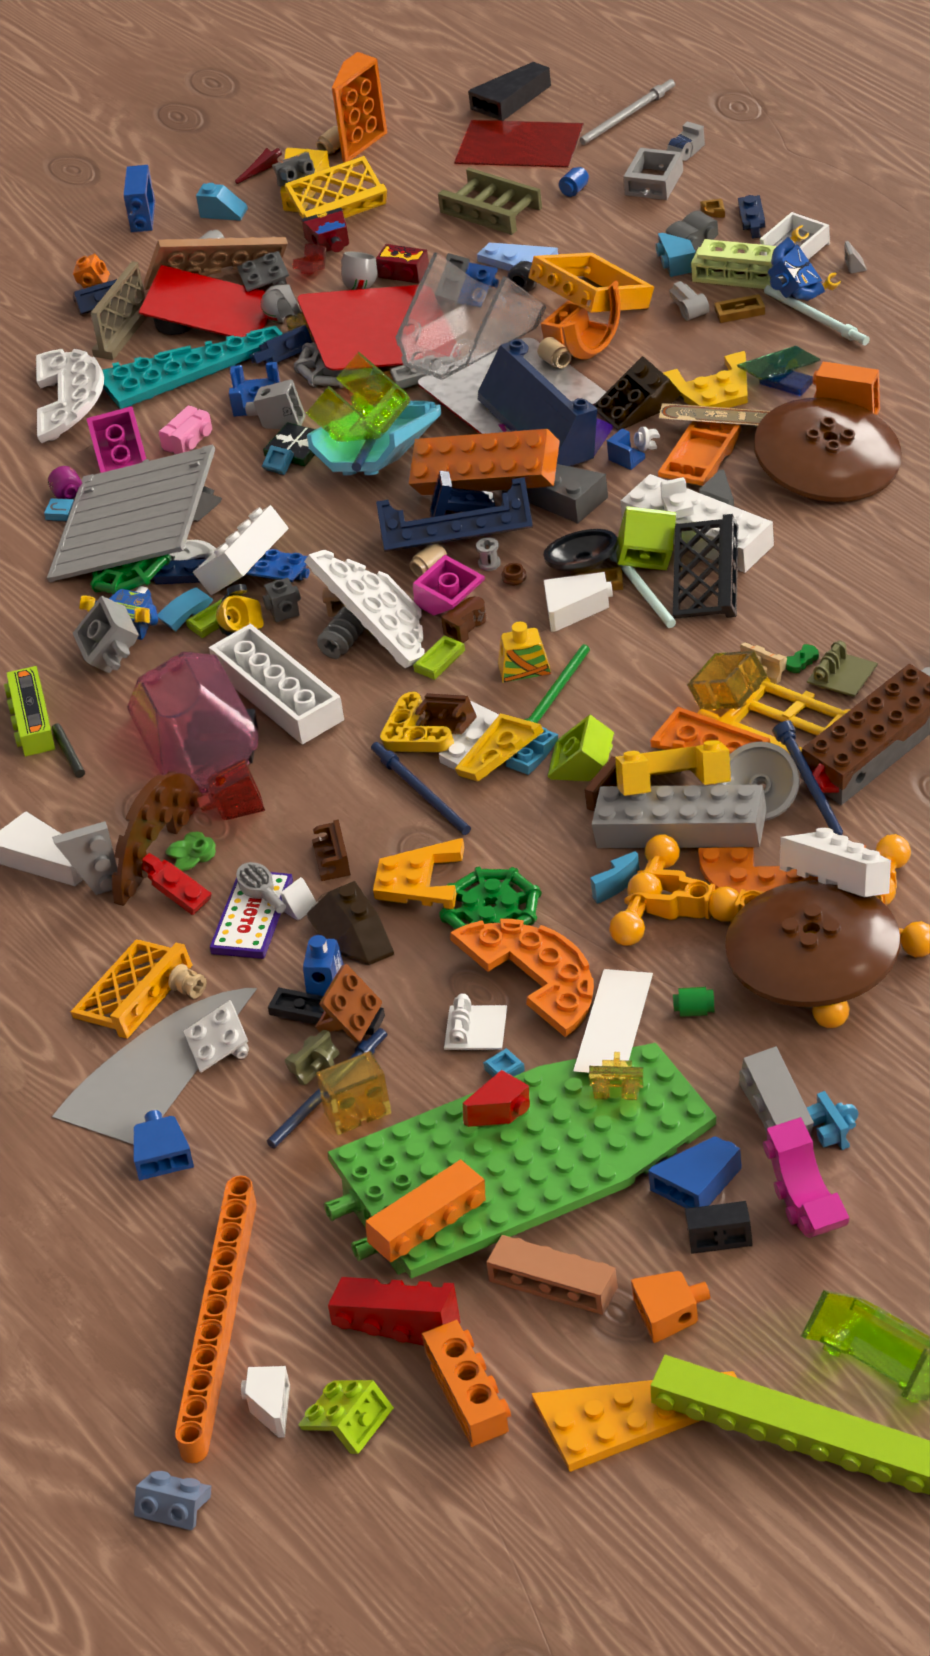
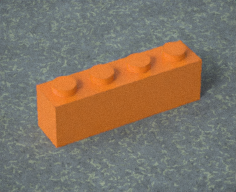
[365,1159,486,1262]

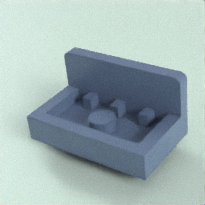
[134,1471,211,1530]

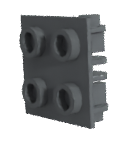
[237,251,289,292]

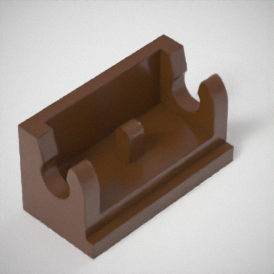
[415,693,477,734]
[312,819,351,881]

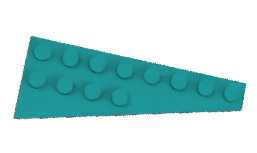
[102,326,283,409]

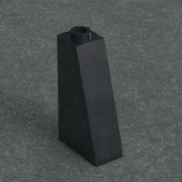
[468,62,551,121]

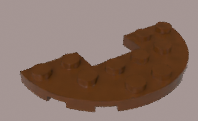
[112,771,203,906]

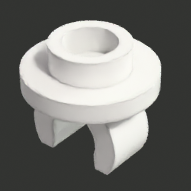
[634,427,660,451]

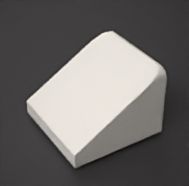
[281,877,316,920]

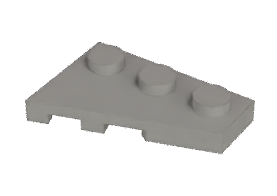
[52,821,117,895]

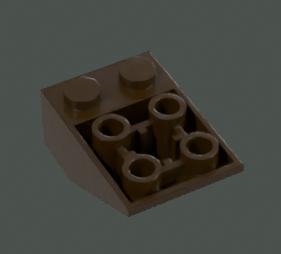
[593,356,681,431]

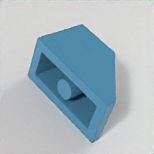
[196,183,248,221]

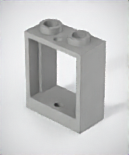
[623,148,683,200]

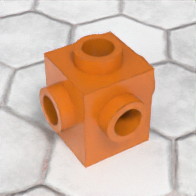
[73,253,110,289]

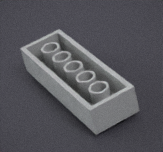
[592,785,767,848]

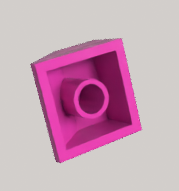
[413,555,485,616]

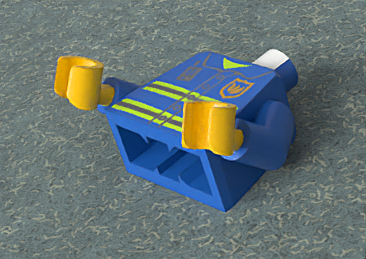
[79,586,158,640]

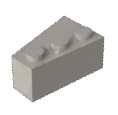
[739,1046,814,1135]

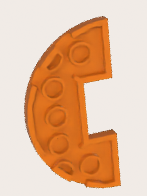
[698,845,866,894]
[450,919,594,1037]

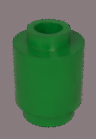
[673,987,715,1017]

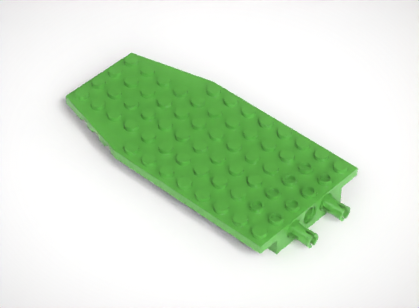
[324,1043,717,1279]

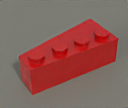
[328,1277,461,1346]

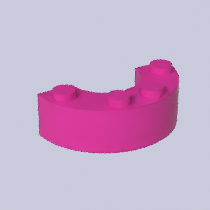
[763,1117,849,1238]

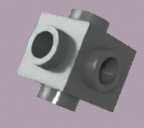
[262,578,301,622]

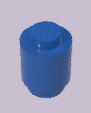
[559,167,589,197]

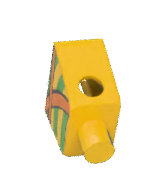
[498,622,551,683]

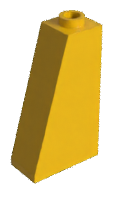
[280,147,330,212]

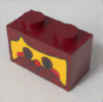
[376,244,430,283]

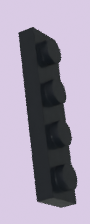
[268,987,385,1036]

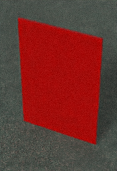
[139,265,268,337]

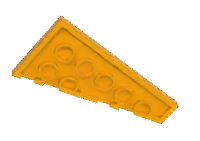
[531,1371,737,1472]

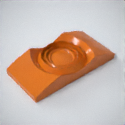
[658,421,741,486]

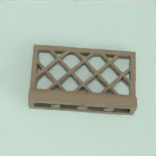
[91,261,148,360]

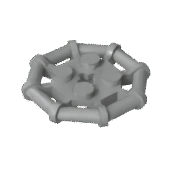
[294,342,373,389]

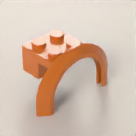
[541,281,621,360]

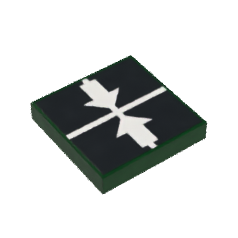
[263,422,316,467]

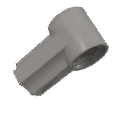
[669,281,710,321]

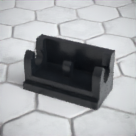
[685,1201,753,1254]

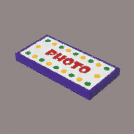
[210,872,293,959]

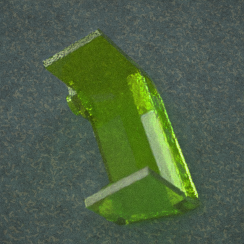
[306,352,410,442]
[801,1290,930,1404]

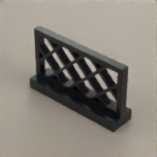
[673,514,739,619]

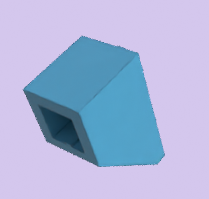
[655,233,696,277]

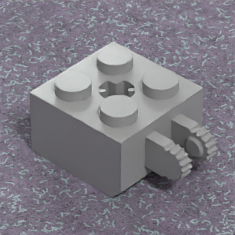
[73,596,139,673]

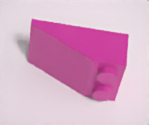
[86,406,146,473]

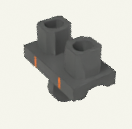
[272,152,315,187]

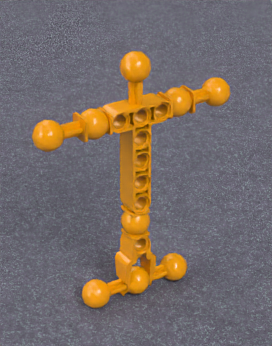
[609,834,930,1029]

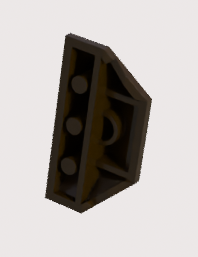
[307,881,394,965]

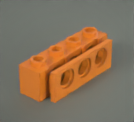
[422,1320,511,1447]

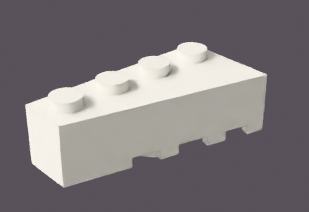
[193,505,289,595]

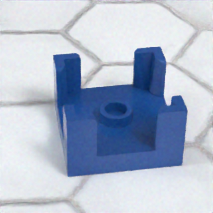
[229,362,280,417]

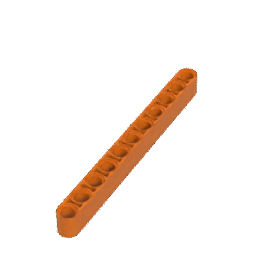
[175,1175,257,1463]

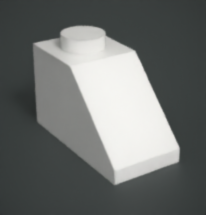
[241,1366,290,1437]

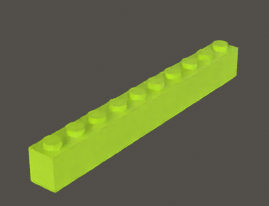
[650,1355,930,1495]

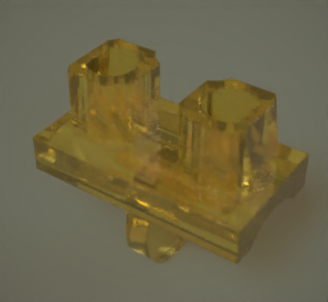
[589,1051,644,1100]

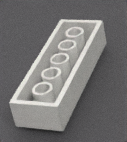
[621,474,774,573]
[209,624,344,744]

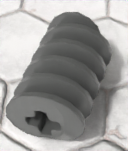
[317,606,366,659]

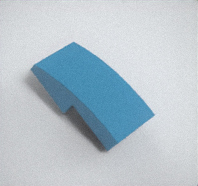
[158,587,213,632]
[506,727,558,775]
[590,851,640,904]

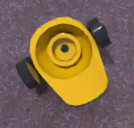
[216,584,264,636]

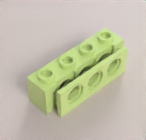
[691,239,777,289]

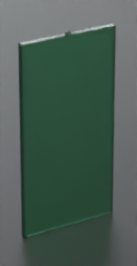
[737,346,820,380]

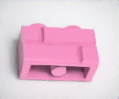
[159,405,212,454]

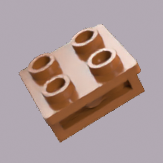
[315,964,382,1042]

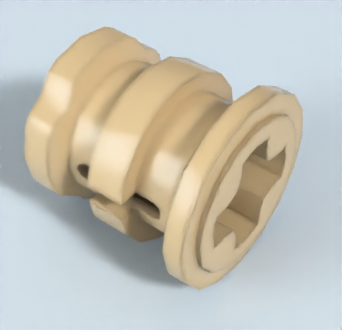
[168,964,207,999]

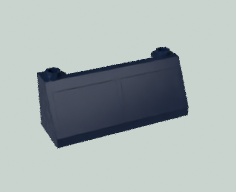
[477,339,597,466]
[376,477,533,552]

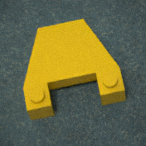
[615,740,731,796]

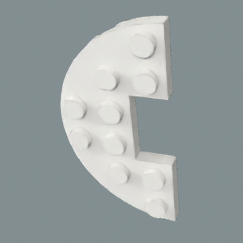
[36,349,104,443]

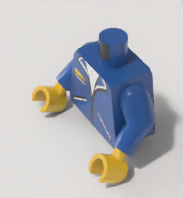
[768,225,841,301]

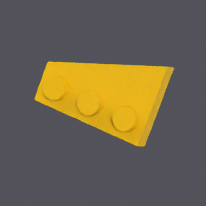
[455,713,544,781]

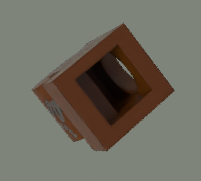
[441,596,487,643]

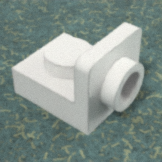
[660,477,694,518]

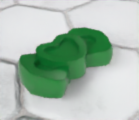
[786,644,819,673]

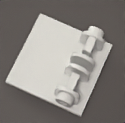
[444,994,507,1050]
[184,1000,249,1073]

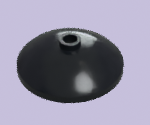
[543,529,618,573]

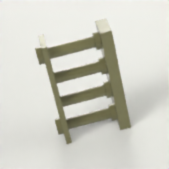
[438,167,542,235]

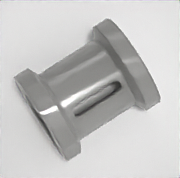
[476,538,501,571]

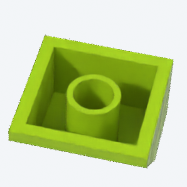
[547,715,614,781]

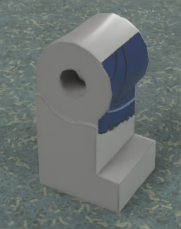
[667,121,705,161]

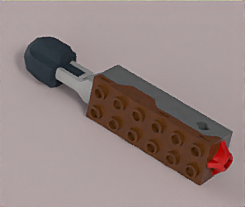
[800,664,930,806]

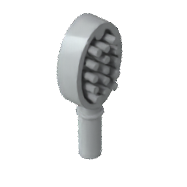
[236,862,286,913]

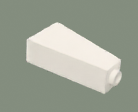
[0,811,83,886]

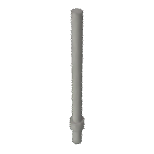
[579,79,675,145]

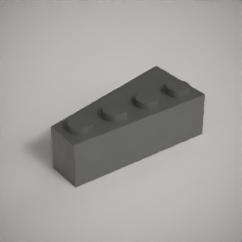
[501,464,608,523]

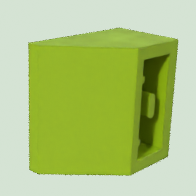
[615,506,676,570]

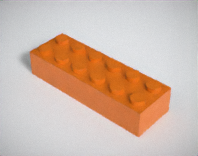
[409,429,560,495]

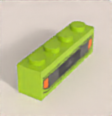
[4,666,56,757]

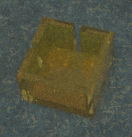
[687,651,768,711]
[316,1051,391,1135]

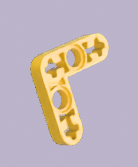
[380,692,454,752]

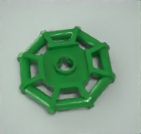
[90,554,171,595]
[439,866,542,930]

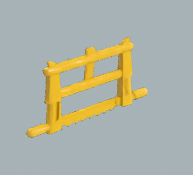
[697,676,851,756]

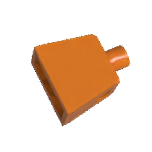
[631,1271,711,1343]

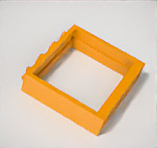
[528,253,654,313]

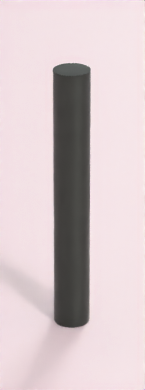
[51,723,85,778]

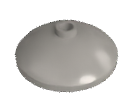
[717,742,800,821]

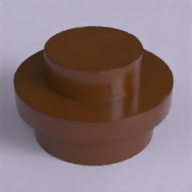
[501,563,527,586]

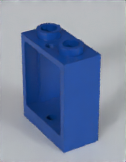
[123,165,155,232]

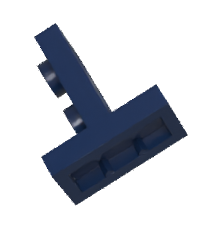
[429,471,496,517]

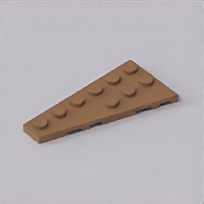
[143,237,288,290]

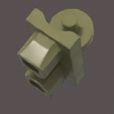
[285,1030,340,1085]

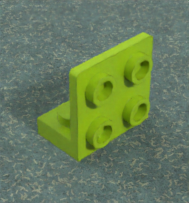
[298,1380,394,1454]

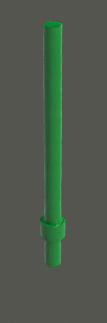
[524,644,590,723]

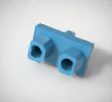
[807,1091,859,1150]

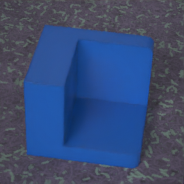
[607,428,645,470]

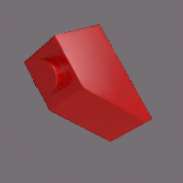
[462,1070,530,1127]

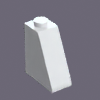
[544,572,613,632]

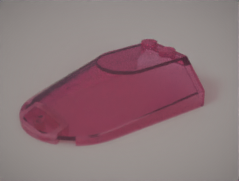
[127,652,258,794]

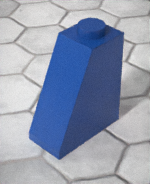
[648,1136,742,1208]

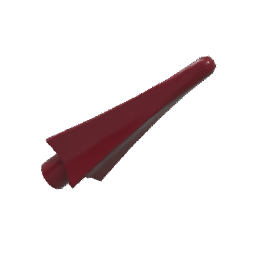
[235,148,282,184]

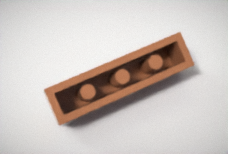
[487,1235,618,1315]

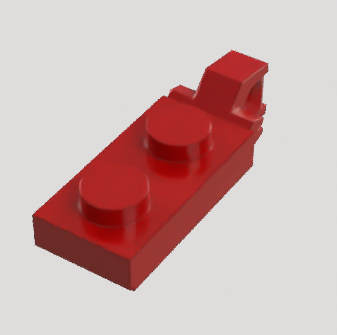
[141,853,212,915]

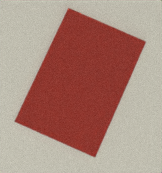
[454,120,584,168]

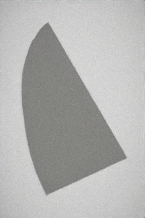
[52,988,257,1145]

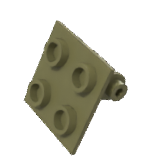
[807,641,878,697]

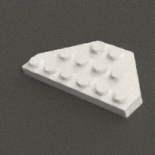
[304,550,425,668]

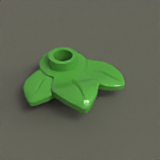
[165,831,216,872]

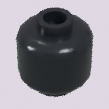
[507,261,538,294]

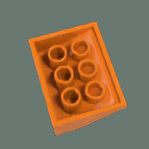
[332,52,387,163]

